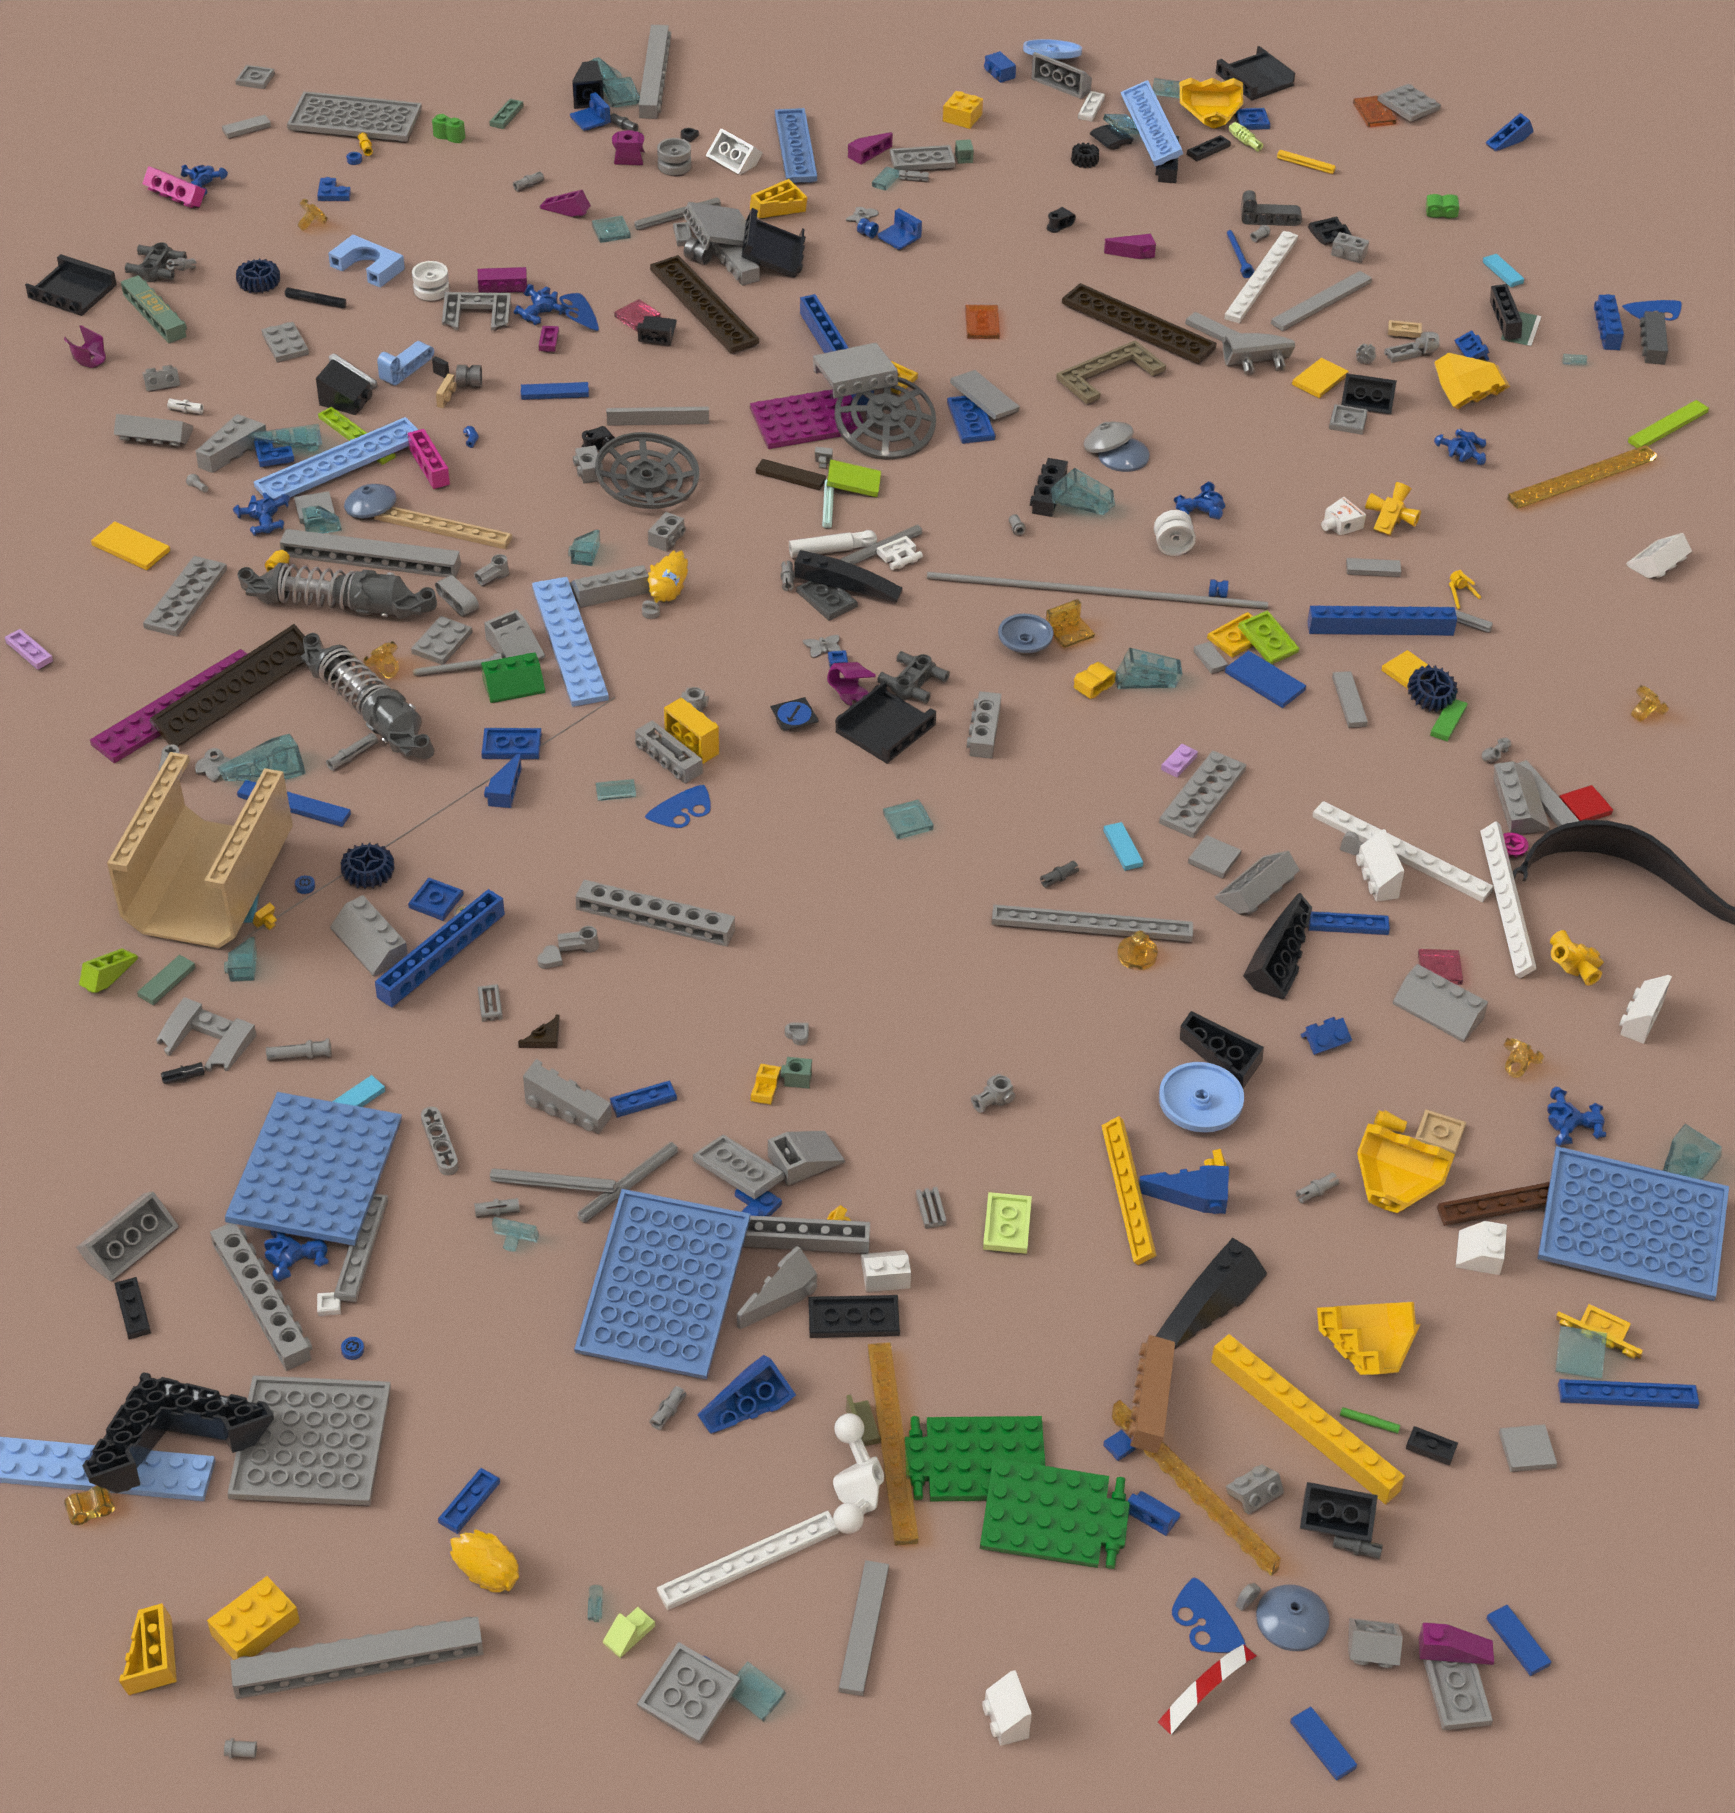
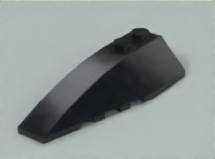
[794,550,903,602]
[1243,893,1312,999]
[1156,1237,1267,1350]

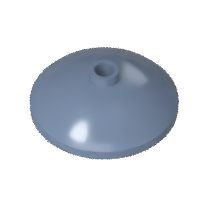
[1098,437,1149,472]
[344,484,397,518]
[998,613,1053,653]
[1256,1584,1329,1651]

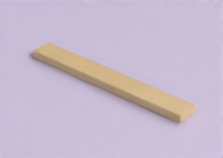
[374,507,512,549]

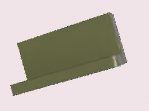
[846,1394,880,1446]

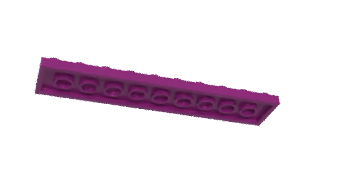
[90,649,247,764]

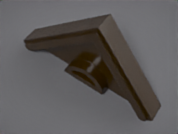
[518,1014,560,1048]

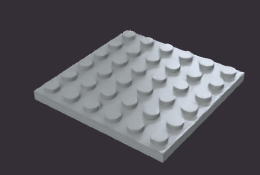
[227,1375,391,1506]

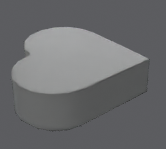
[1340,831,1363,855]
[537,945,563,969]
[785,1023,809,1046]
[1235,1583,1261,1611]

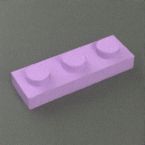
[5,629,53,670]

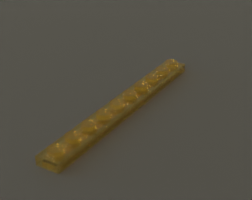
[1507,445,1657,509]
[868,1342,919,1546]
[1112,1400,1281,1576]

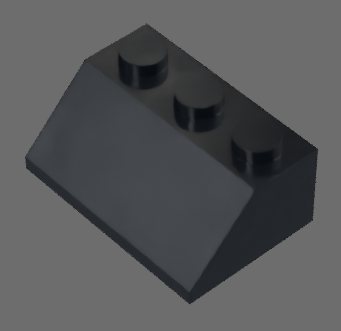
[1341,373,1397,414]
[1300,1482,1378,1543]

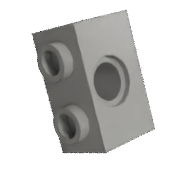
[573,445,604,483]

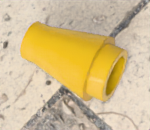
[1374,1110,1407,1133]

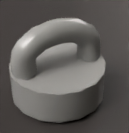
[642,600,660,619]

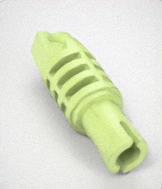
[1229,122,1263,152]

